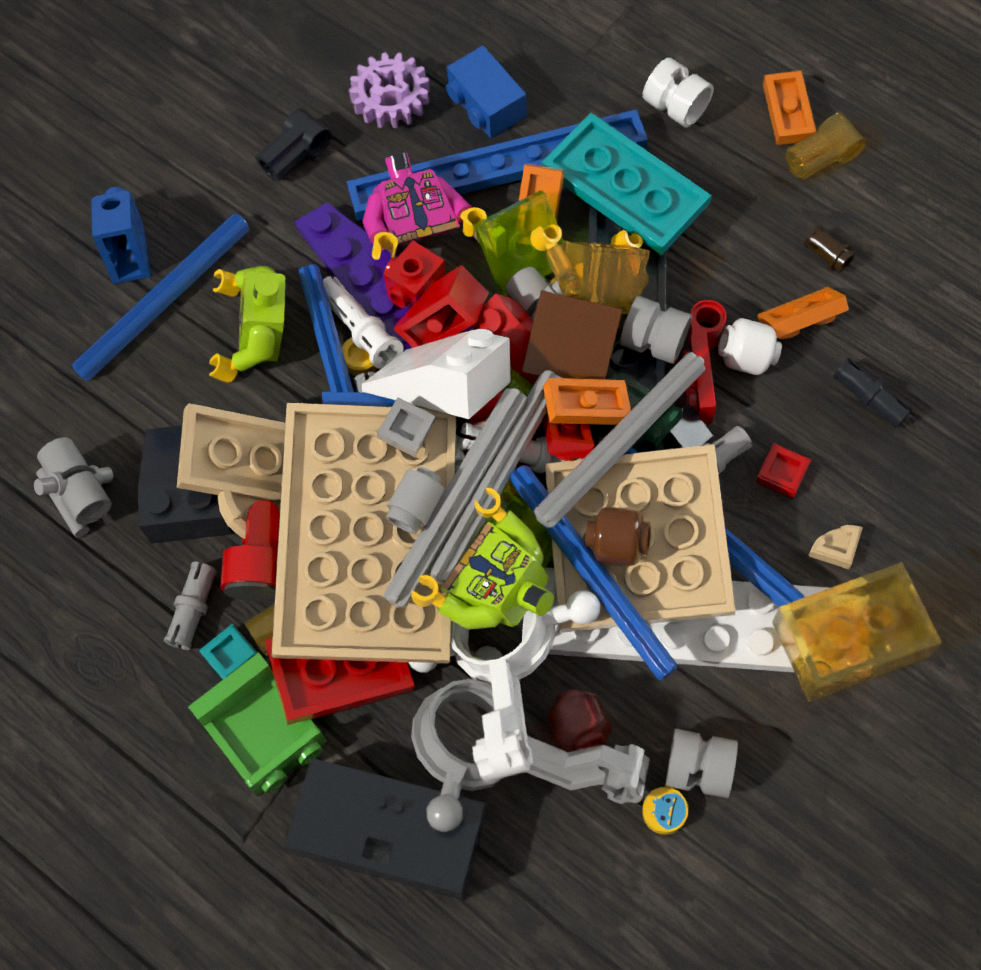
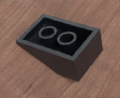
[138,425,232,544]

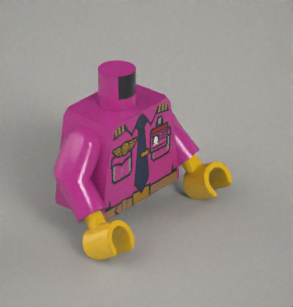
[363,152,487,260]

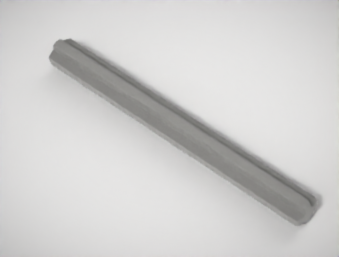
[534,352,705,528]
[428,370,561,585]
[384,388,527,608]

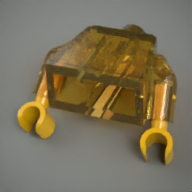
[530,224,650,314]

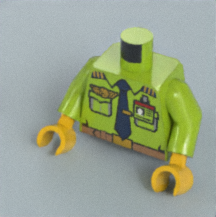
[209,266,285,383]
[411,488,554,629]

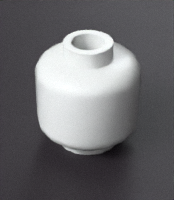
[718,318,782,375]

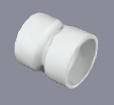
[643,58,714,127]

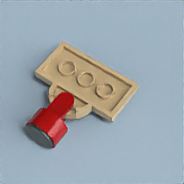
[177,403,286,601]

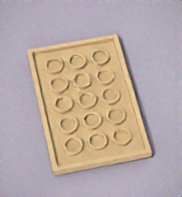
[272,403,456,663]

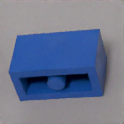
[446,46,527,138]

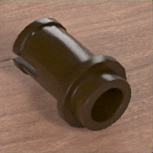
[803,225,855,272]

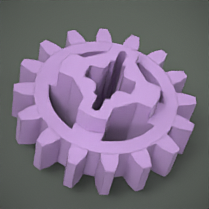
[349,53,430,129]

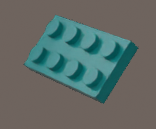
[542,113,712,255]

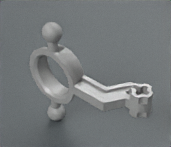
[411,646,650,832]

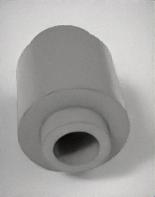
[386,466,445,534]

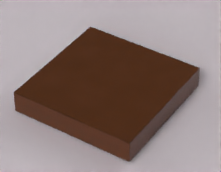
[522,290,622,380]

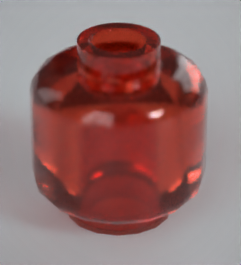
[548,690,612,752]

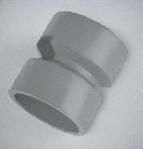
[620,296,692,364]
[665,728,738,799]

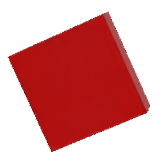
[756,443,812,499]

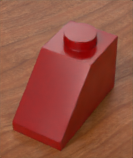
[393,265,489,348]
[472,293,539,385]

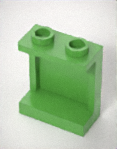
[188,652,327,797]

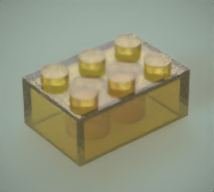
[772,562,942,702]

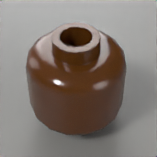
[585,507,651,566]

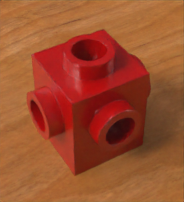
[384,240,446,309]

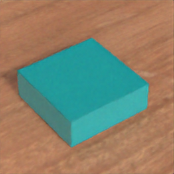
[199,623,257,679]

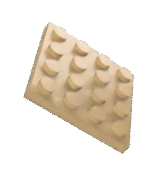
[545,444,736,633]

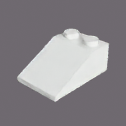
[361,329,511,419]

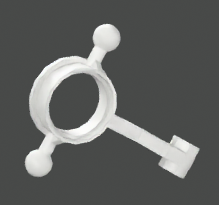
[408,590,601,782]

